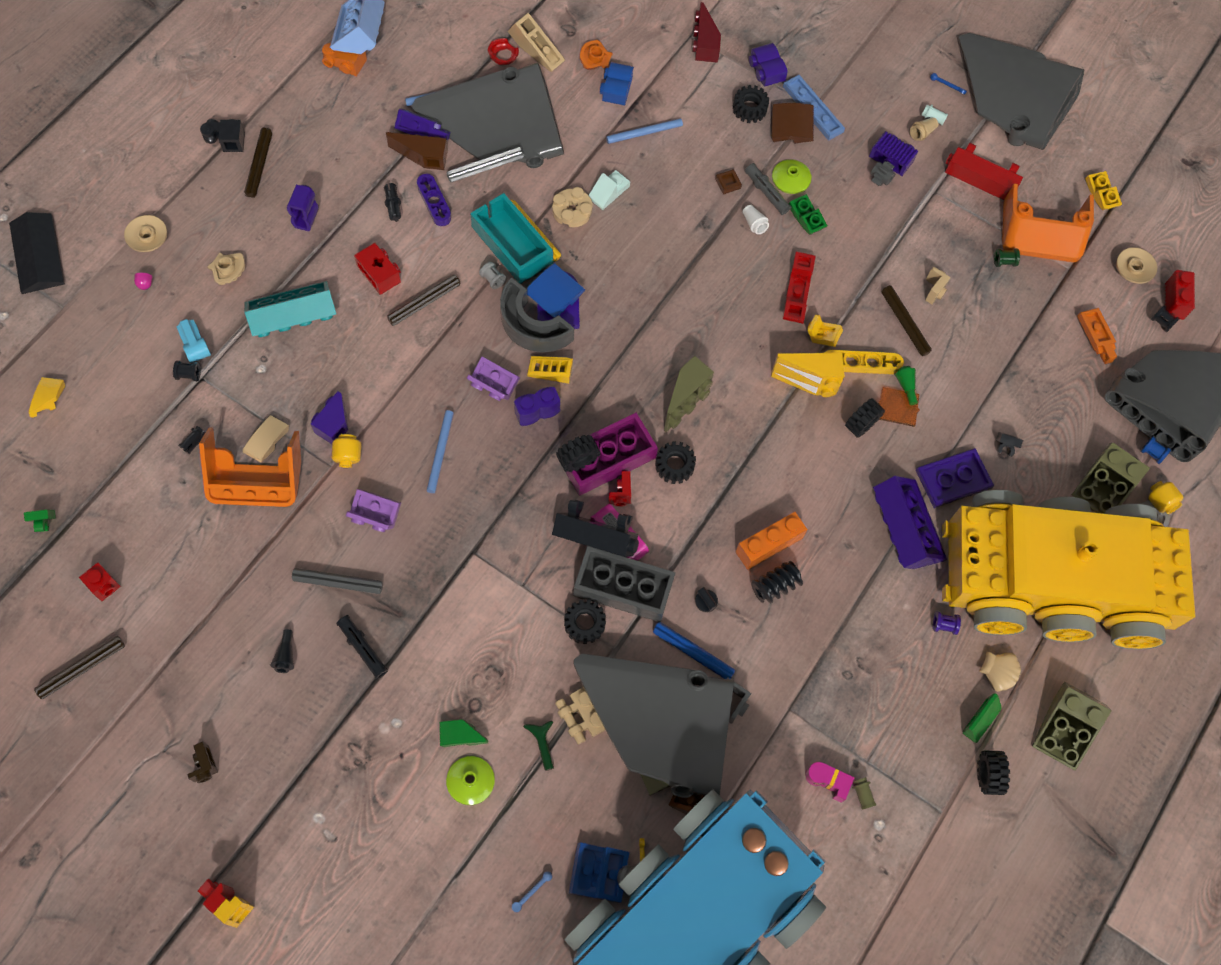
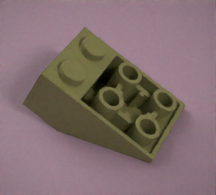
[664,356,714,432]
[1071,442,1150,514]
[1032,681,1112,771]

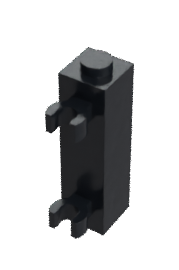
[552,500,639,557]

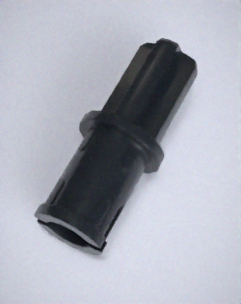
[384,183,401,222]

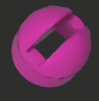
[134,273,152,290]

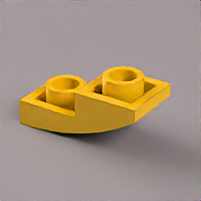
[1085,171,1122,210]

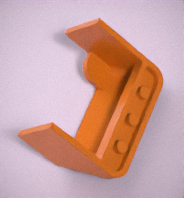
[1002,184,1094,262]
[199,427,301,507]

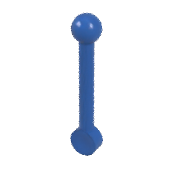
[930,73,967,94]

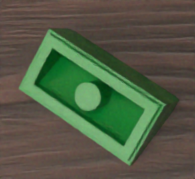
[962,693,1002,743]

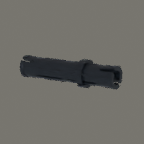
[336,615,388,679]

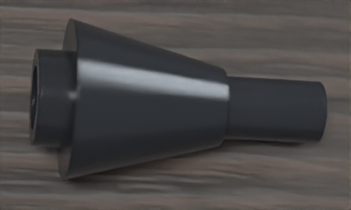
[270,629,294,673]

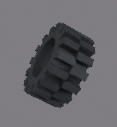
[732,85,769,123]
[845,398,885,438]
[556,435,601,472]
[655,441,696,484]
[564,599,606,644]
[977,750,1010,795]

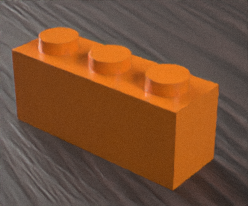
[735,512,808,570]

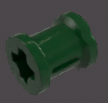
[994,248,1020,267]

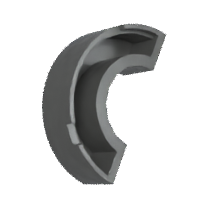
[500,278,574,352]

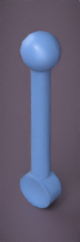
[512,871,553,912]

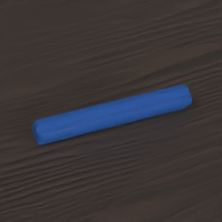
[653,622,735,679]

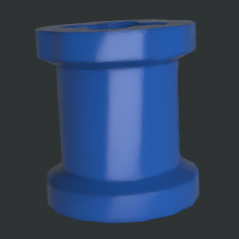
[1140,436,1171,464]

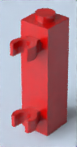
[945,143,1023,200]

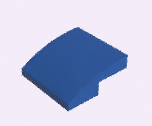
[527,263,585,318]
[569,842,629,903]

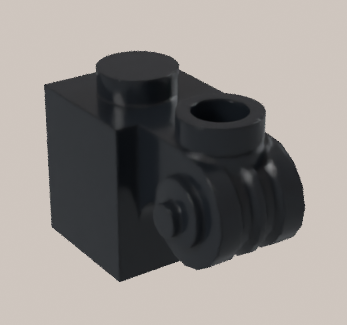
[200,119,245,152]

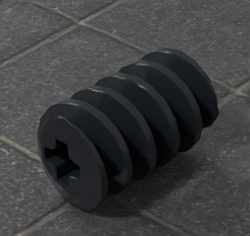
[751,561,803,604]

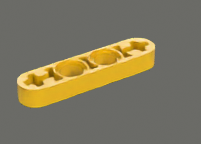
[824,350,904,374]

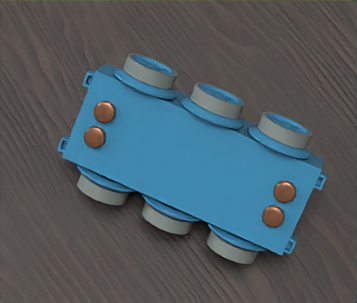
[564,789,826,965]

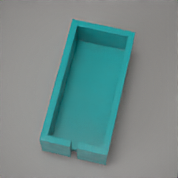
[470,193,553,284]

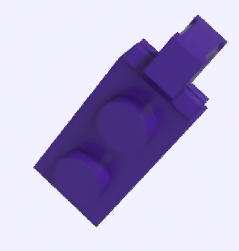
[394,108,451,140]

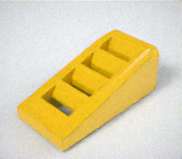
[527,356,573,384]

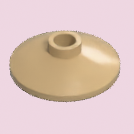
[124,215,167,252]
[1116,248,1157,284]

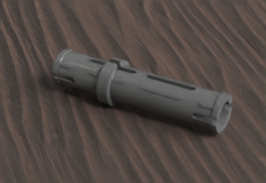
[745,163,791,215]

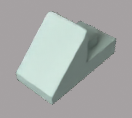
[589,170,630,210]

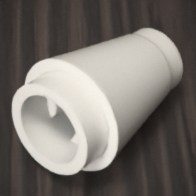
[743,205,769,234]

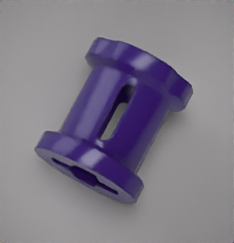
[932,611,961,635]

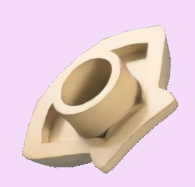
[207,253,245,285]
[979,652,1021,692]

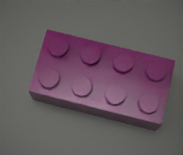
[564,412,658,496]

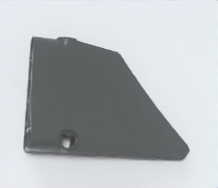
[412,63,564,168]
[573,654,734,798]

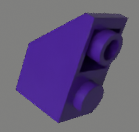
[311,391,348,444]

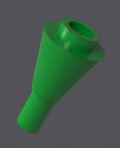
[895,366,918,405]

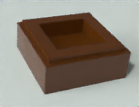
[715,169,742,194]

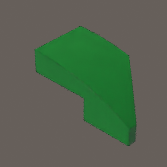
[439,720,488,747]

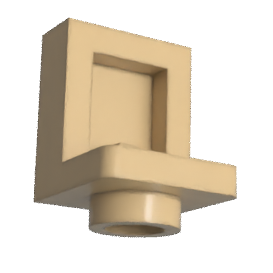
[926,267,951,304]

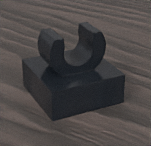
[996,432,1023,457]

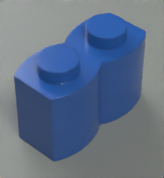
[600,62,634,106]

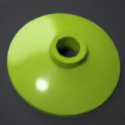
[772,160,812,194]
[446,756,495,805]

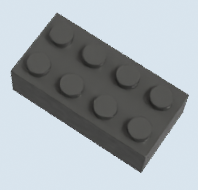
[573,546,676,622]

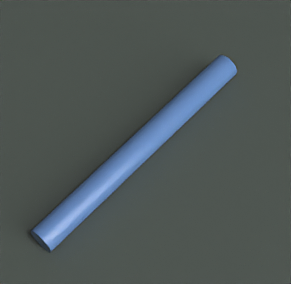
[606,118,683,144]
[427,410,454,493]

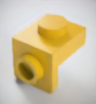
[807,314,843,347]

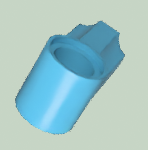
[176,319,211,363]

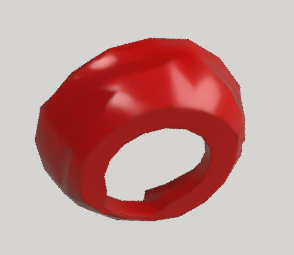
[488,38,519,66]

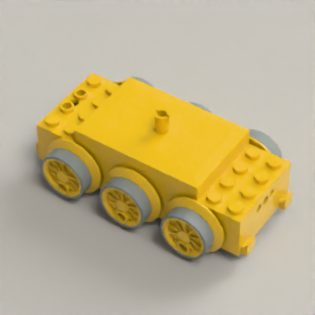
[942,490,1195,649]

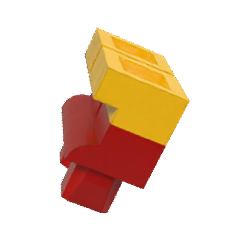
[198,879,254,928]

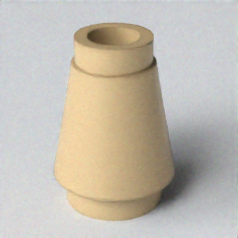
[910,117,938,141]

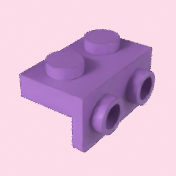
[467,357,520,401]
[346,489,401,532]

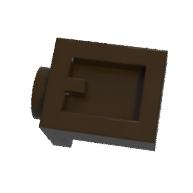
[187,741,218,783]

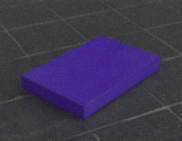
[915,448,994,508]

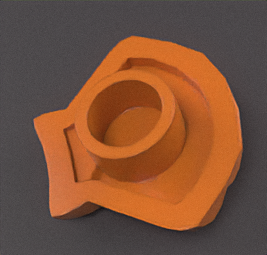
[580,40,613,70]

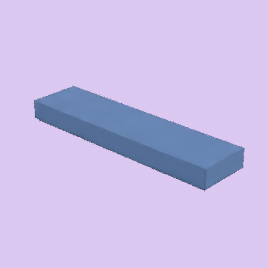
[783,75,845,141]

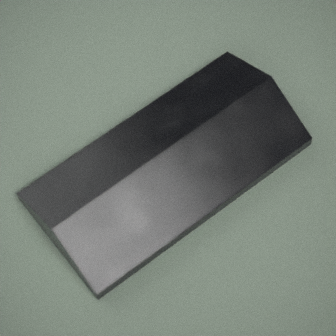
[9,212,65,294]

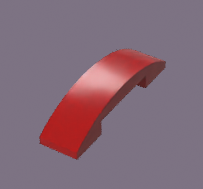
[783,251,816,324]

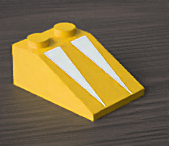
[771,353,845,397]

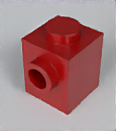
[79,562,121,602]

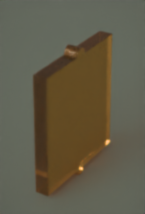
[878,387,920,427]

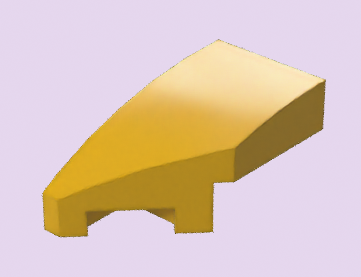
[28,377,65,418]

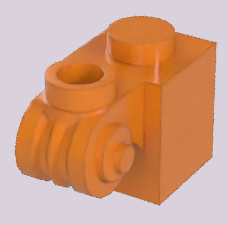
[322,43,367,77]

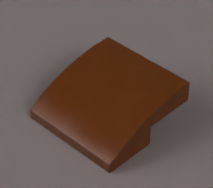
[772,103,814,144]

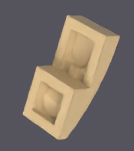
[243,415,289,462]

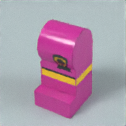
[805,762,855,803]

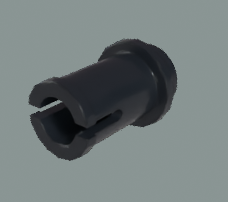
[178,426,206,455]

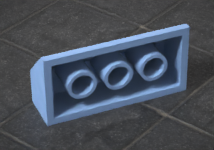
[330,0,385,54]

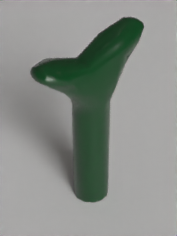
[523,721,554,771]

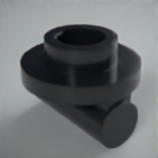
[695,587,718,612]

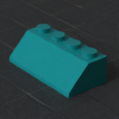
[244,281,336,337]

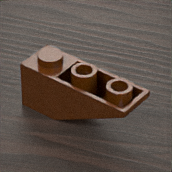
[386,132,448,170]

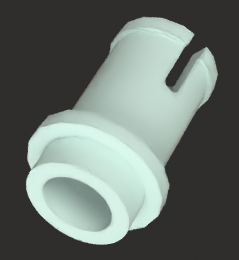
[922,104,948,125]

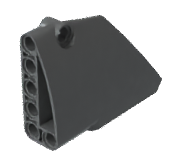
[958,33,1085,150]
[1105,350,1221,462]

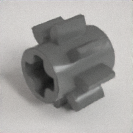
[871,161,896,186]

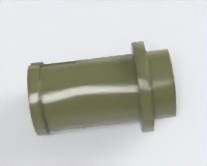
[852,777,876,810]

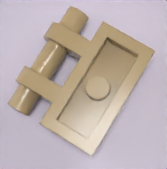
[555,687,605,745]

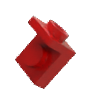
[609,471,631,507]

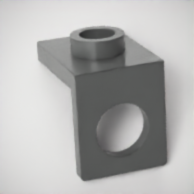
[727,678,751,724]

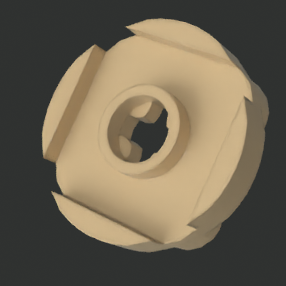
[552,187,593,227]

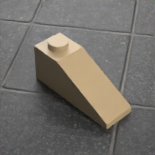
[508,13,565,72]

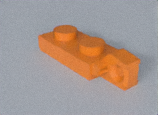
[1077,308,1117,364]

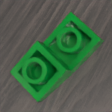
[788,194,828,235]

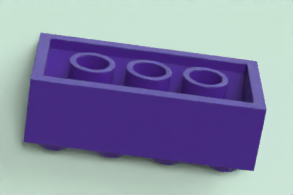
[873,476,947,569]

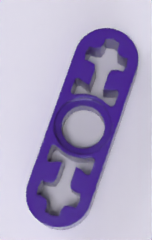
[417,174,451,226]

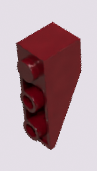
[692,2,721,63]

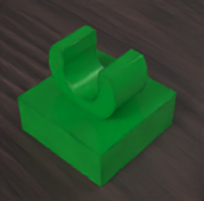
[24,509,56,532]

